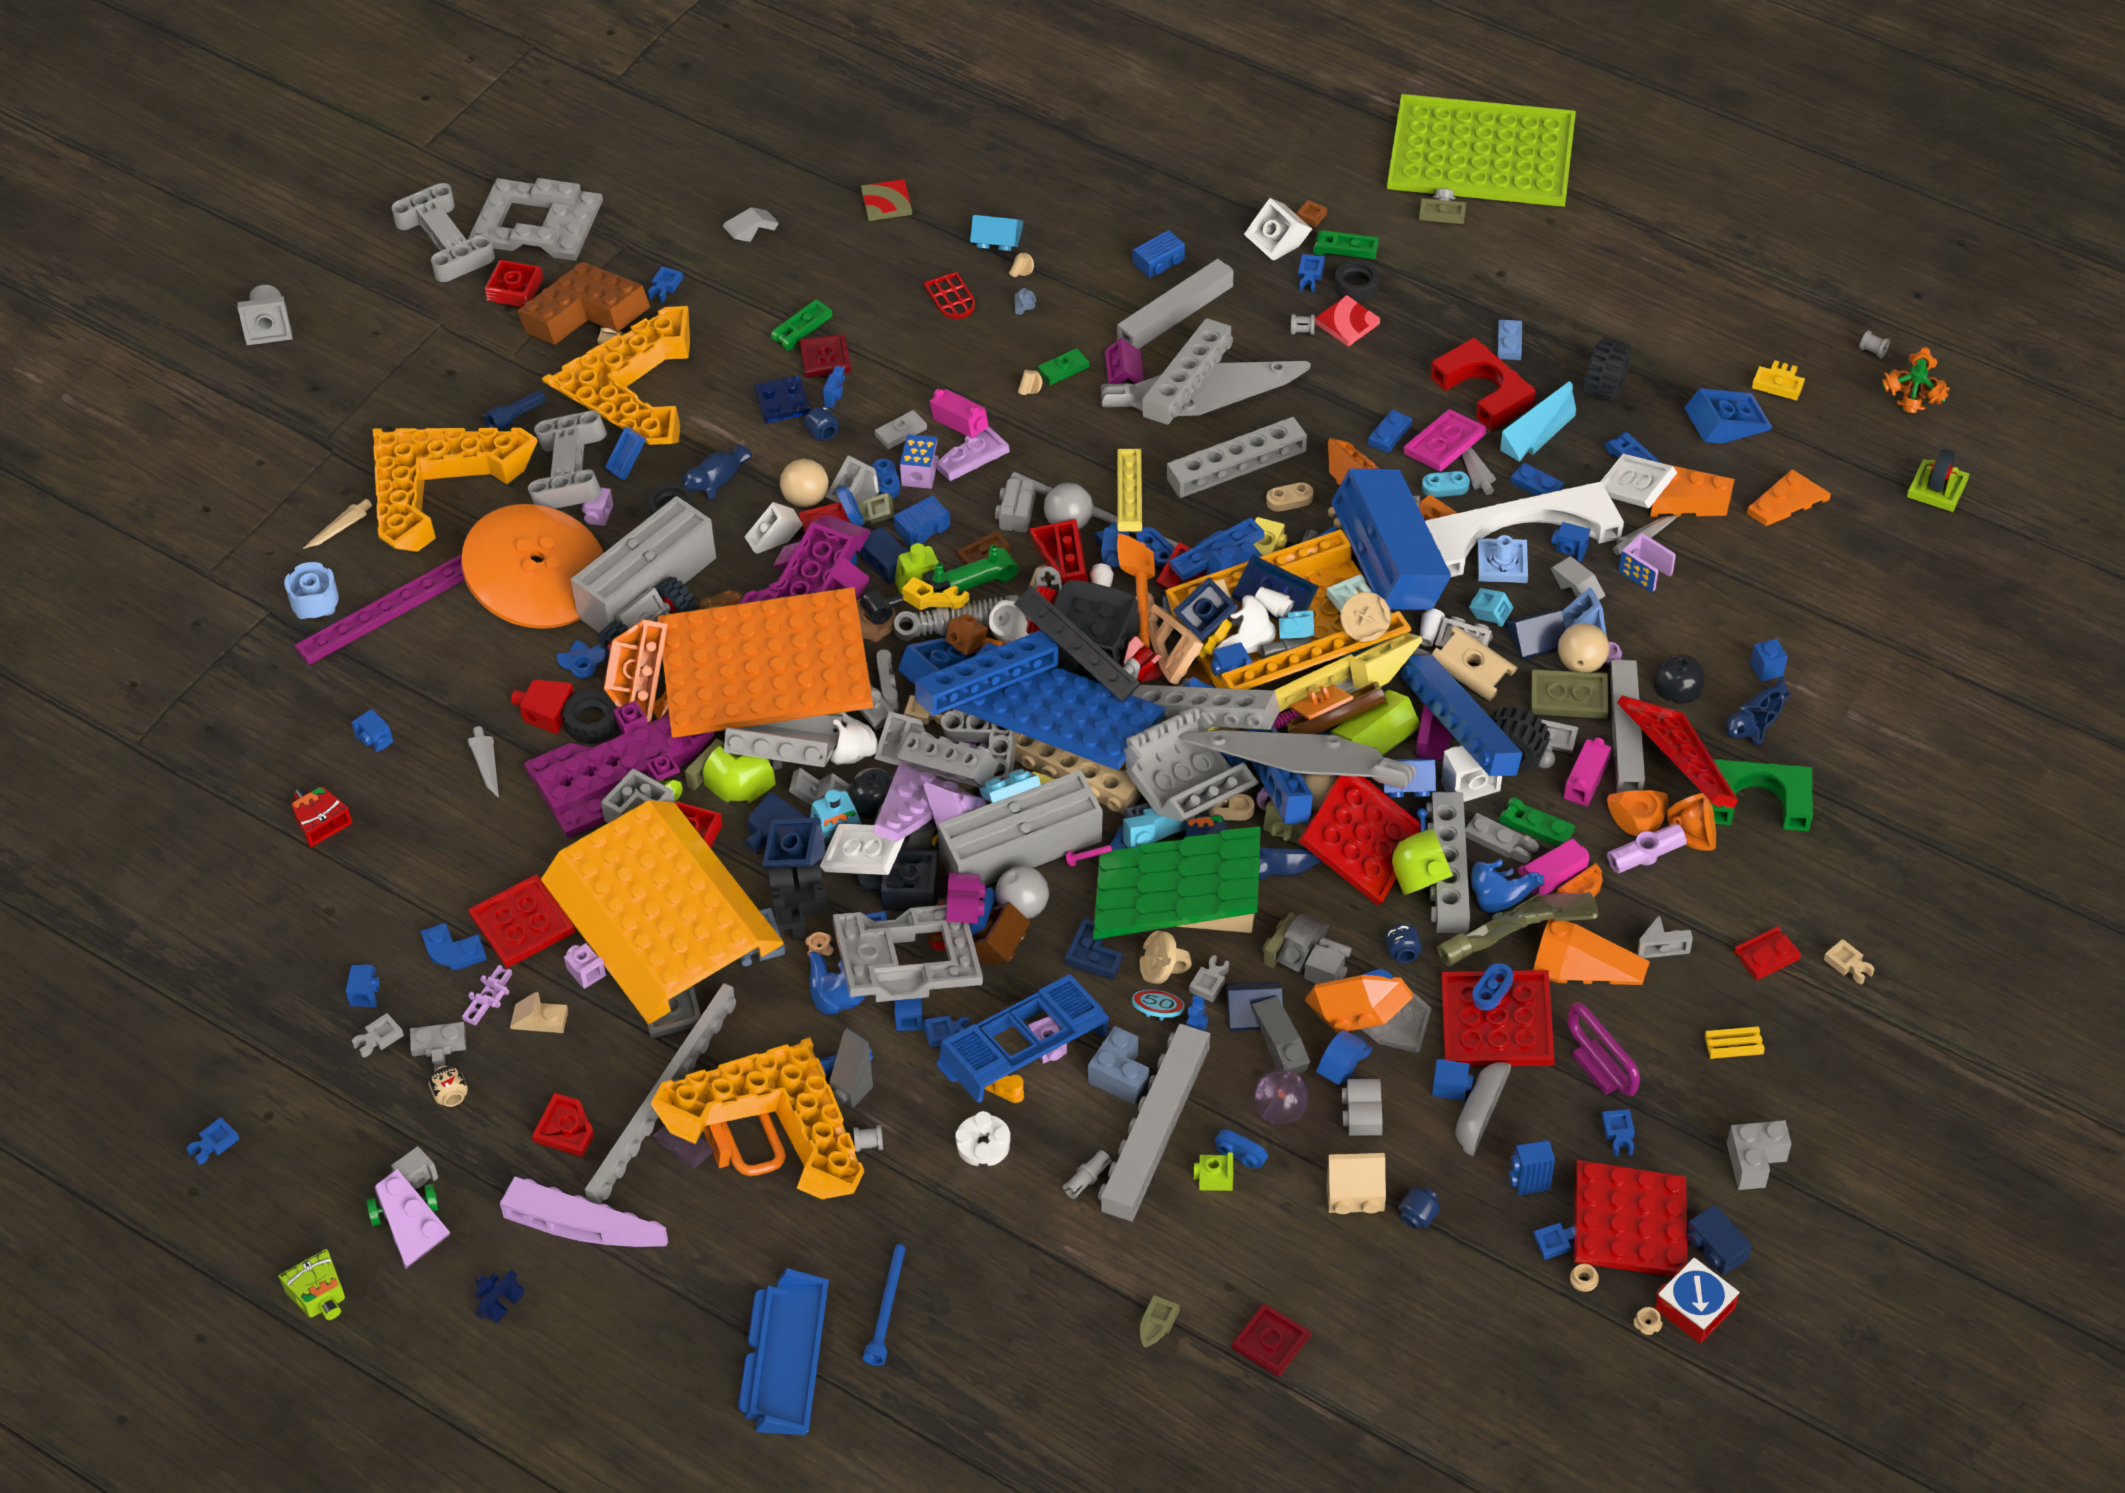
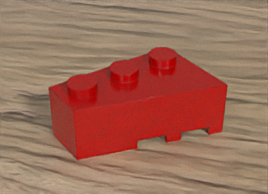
[1029,519,1089,586]

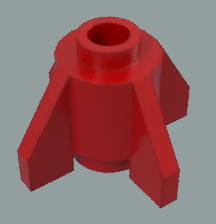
[1122,635,1164,683]

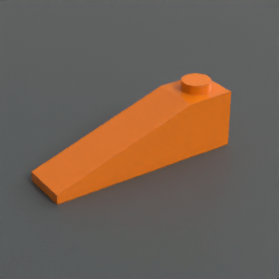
[1533,919,1650,985]

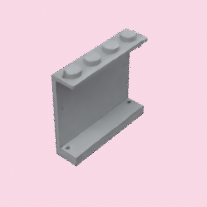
[724,713,843,767]

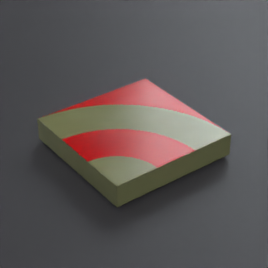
[861,179,912,221]

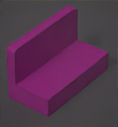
[1105,338,1144,384]
[1416,704,1451,763]

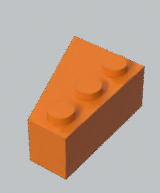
[1650,464,1735,517]

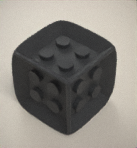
[1046,580,1139,684]

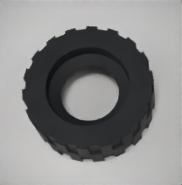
[562,689,618,744]

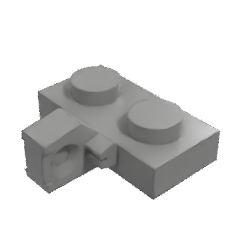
[410,1022,466,1070]

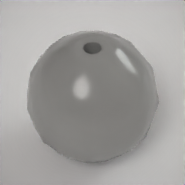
[1044,482,1093,530]
[995,866,1049,919]

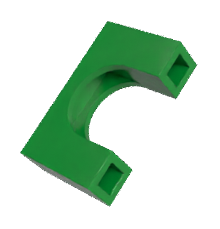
[1711,759,1813,832]

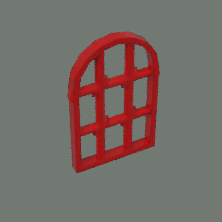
[924,272,975,319]

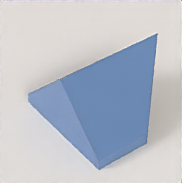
[1562,587,1607,635]

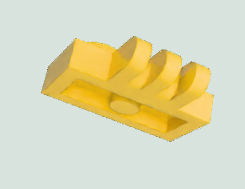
[1752,360,1805,401]

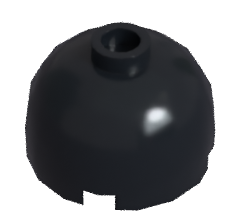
[1654,654,1705,704]
[848,767,893,819]

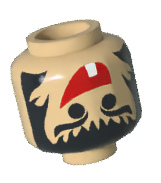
[429,1066,468,1107]

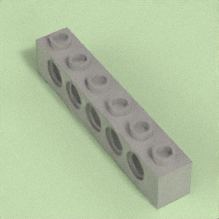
[1143,318,1233,425]
[1167,417,1307,498]
[1132,685,1280,730]
[1426,792,1470,933]

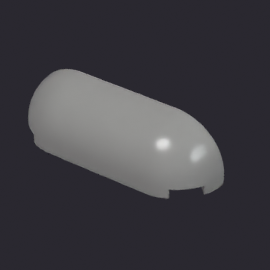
[1455,1062,1511,1156]

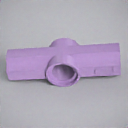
[1607,824,1687,874]

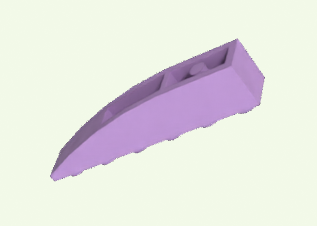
[500,1177,668,1247]

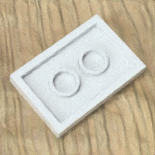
[1601,454,1677,508]
[820,824,905,875]

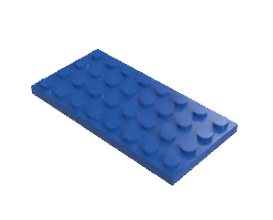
[954,642,1165,770]

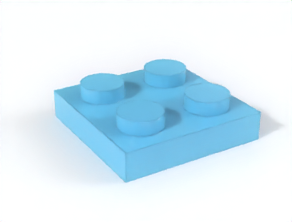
[979,769,1041,803]

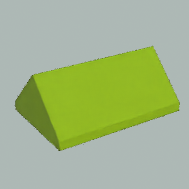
[1331,690,1420,756]

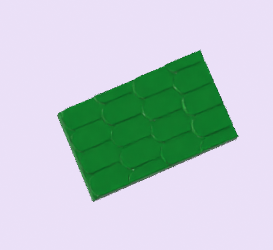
[1093,826,1261,940]

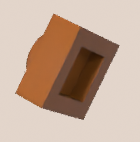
[1296,200,1327,227]

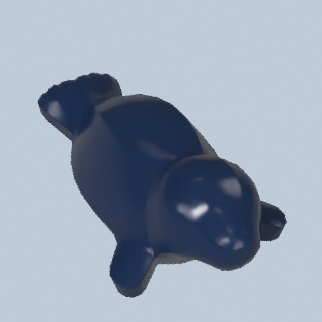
[682,444,752,501]
[1725,676,1791,745]
[1259,848,1324,880]

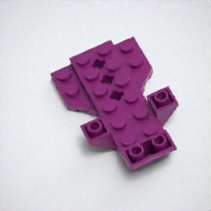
[740,515,870,604]
[524,701,715,838]

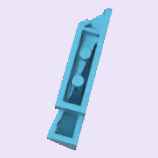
[1500,381,1576,461]

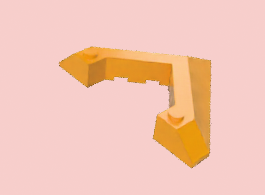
[542,306,690,445]
[373,428,537,552]
[651,1037,864,1199]

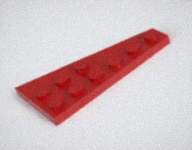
[1617,695,1738,808]

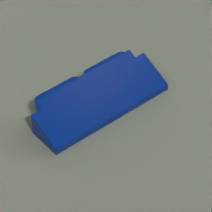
[738,1268,829,1435]

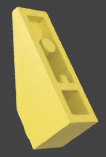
[1349,633,1422,689]

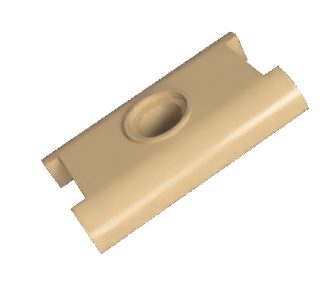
[1431,626,1518,702]

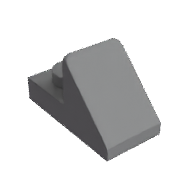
[1637,916,1693,958]

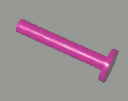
[1066,845,1112,867]

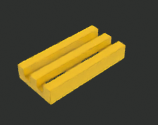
[1705,1027,1765,1059]

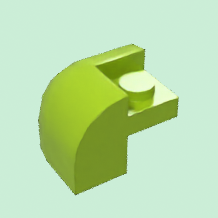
[703,746,776,803]
[1392,827,1453,895]

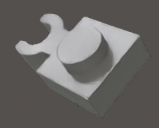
[1189,955,1229,1002]
[352,1013,404,1057]

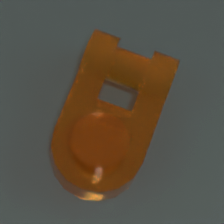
[697,590,742,610]

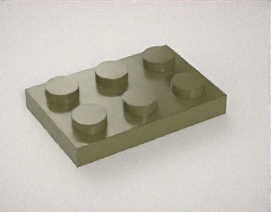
[1531,670,1608,719]

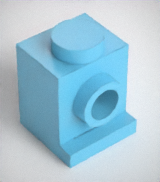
[1469,588,1513,627]
[1279,610,1315,638]

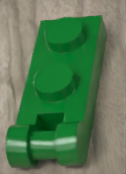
[1313,230,1379,259]
[770,299,833,351]
[1499,798,1576,847]

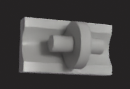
[858,684,894,730]

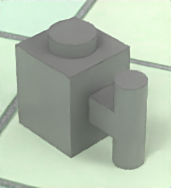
[1304,937,1352,984]

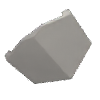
[825,455,879,504]
[874,711,925,766]

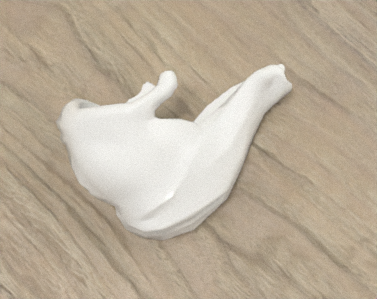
[1211,595,1276,656]
[989,600,1029,644]
[830,712,878,765]

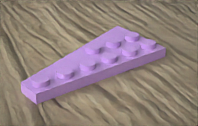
[873,763,966,842]

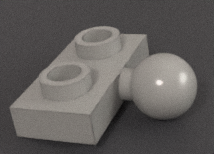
[1538,720,1578,768]

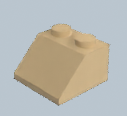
[1326,1153,1386,1214]

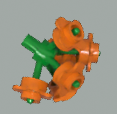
[1882,347,1950,413]

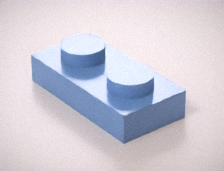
[1498,320,1522,360]

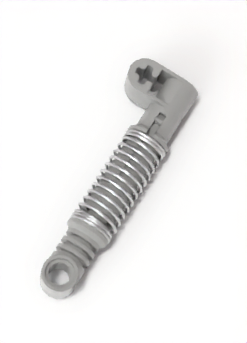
[893,567,1062,641]

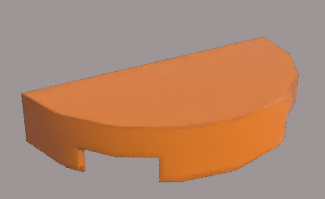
[1557,863,1603,897]

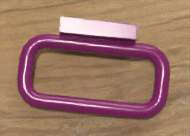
[1568,1002,1640,1096]

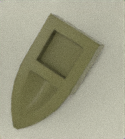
[857,493,894,524]
[1140,1295,1180,1348]

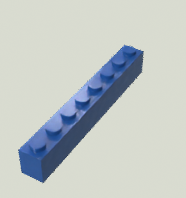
[1401,656,1523,776]

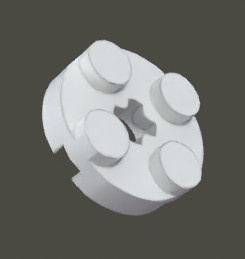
[956,1111,1011,1166]

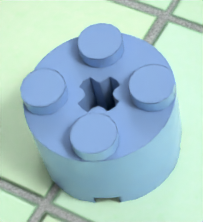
[285,562,339,619]

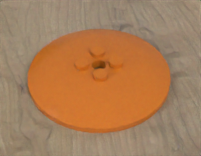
[461,504,604,629]

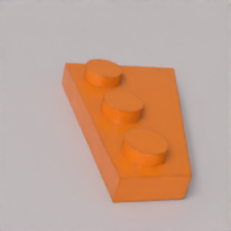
[1747,469,1831,526]

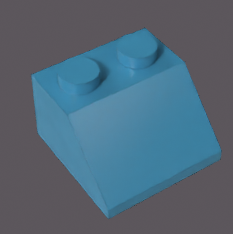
[970,215,1024,251]

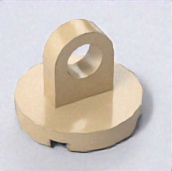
[1340,592,1391,642]
[1140,931,1192,984]

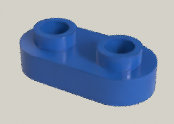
[871,459,901,499]
[1136,527,1175,568]
[1472,963,1513,1010]
[1215,1129,1268,1169]

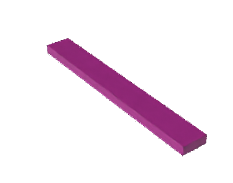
[295,554,465,665]

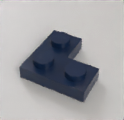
[1065,918,1124,980]

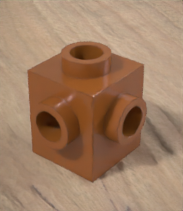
[945,614,988,655]

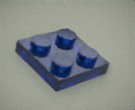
[755,376,810,424]

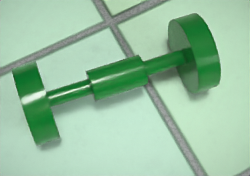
[367,1184,439,1226]

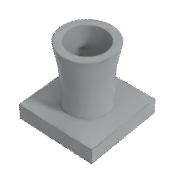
[238,285,293,345]

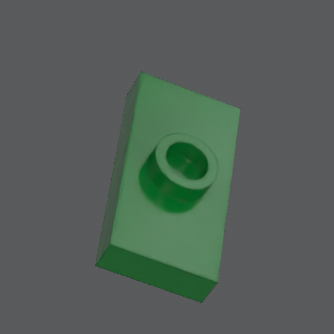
[1038,348,1089,385]

